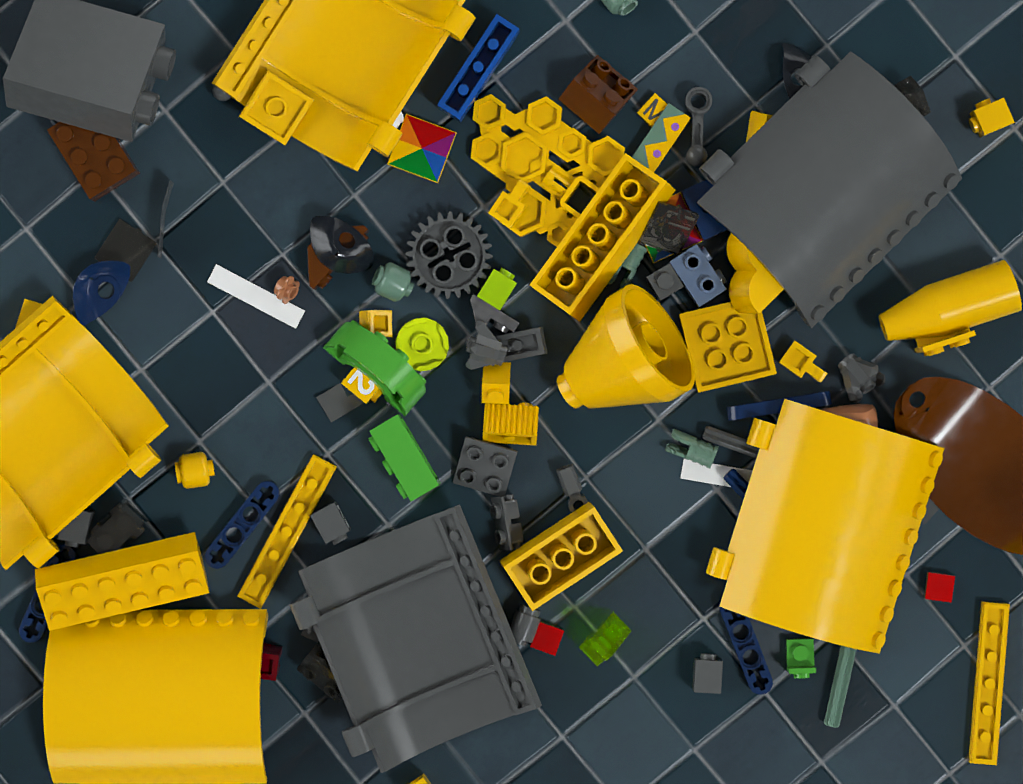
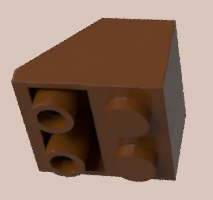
[559,55,638,134]

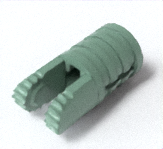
[608,244,648,290]
[665,429,719,469]

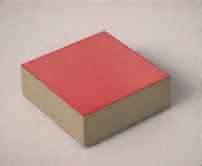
[924,572,955,603]
[530,621,564,656]

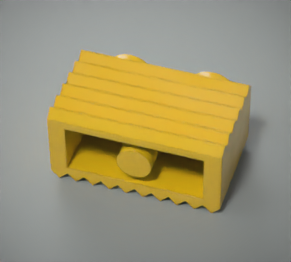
[483,402,539,445]

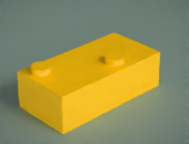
[499,502,623,611]

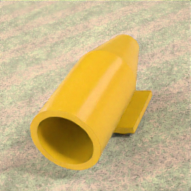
[878,260,1022,356]

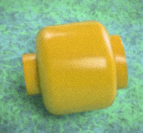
[174,452,215,489]

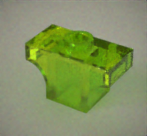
[579,612,632,666]

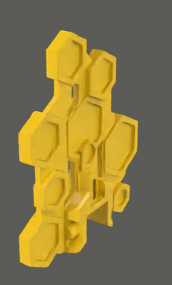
[471,94,625,247]

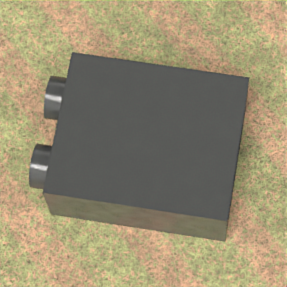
[3,0,176,142]

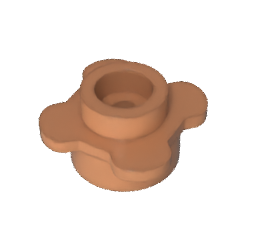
[274,276,300,304]

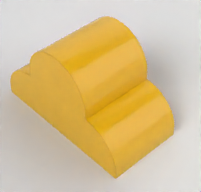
[727,233,784,314]

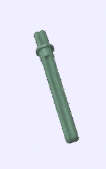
[824,646,857,728]

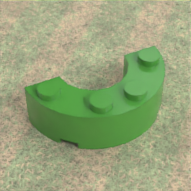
[323,320,426,416]

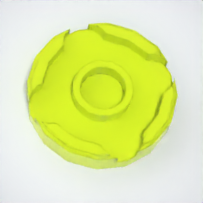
[395,318,449,371]

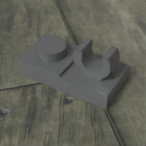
[495,327,547,362]

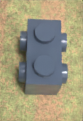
[668,244,727,308]

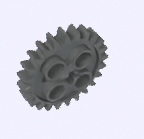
[405,211,493,299]

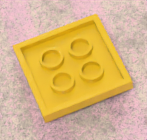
[679,302,777,393]

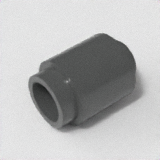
[510,604,541,646]

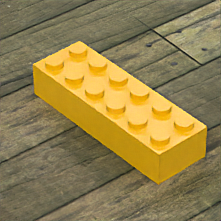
[530,153,676,322]
[35,532,209,631]

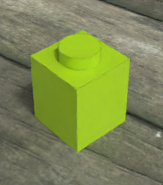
[477,268,517,311]

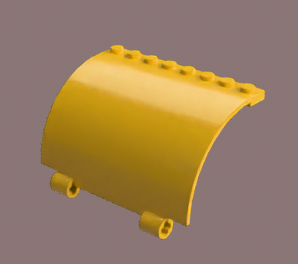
[212,0,476,171]
[0,296,169,570]
[706,399,944,654]
[43,609,268,784]

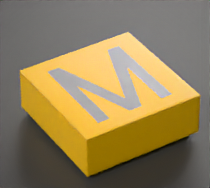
[637,93,667,127]

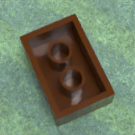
[47,122,140,201]

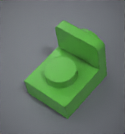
[786,638,816,678]

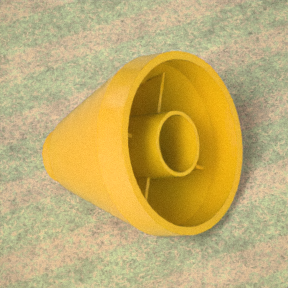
[557,284,695,409]

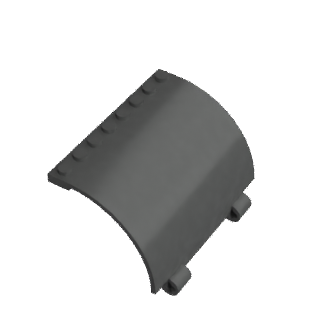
[697,51,962,328]
[289,504,542,773]

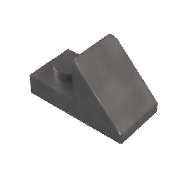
[470,295,519,334]

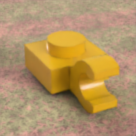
[488,179,531,229]
[779,341,828,383]

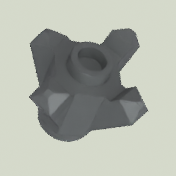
[466,321,508,370]
[838,353,885,403]

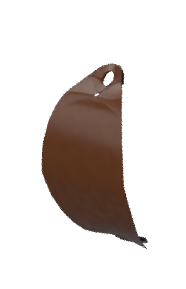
[894,377,1023,555]

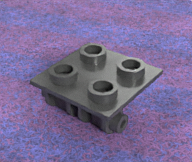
[453,436,518,497]

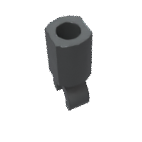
[556,464,588,512]

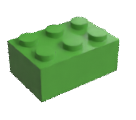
[368,414,441,501]

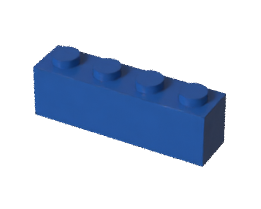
[437,14,520,123]

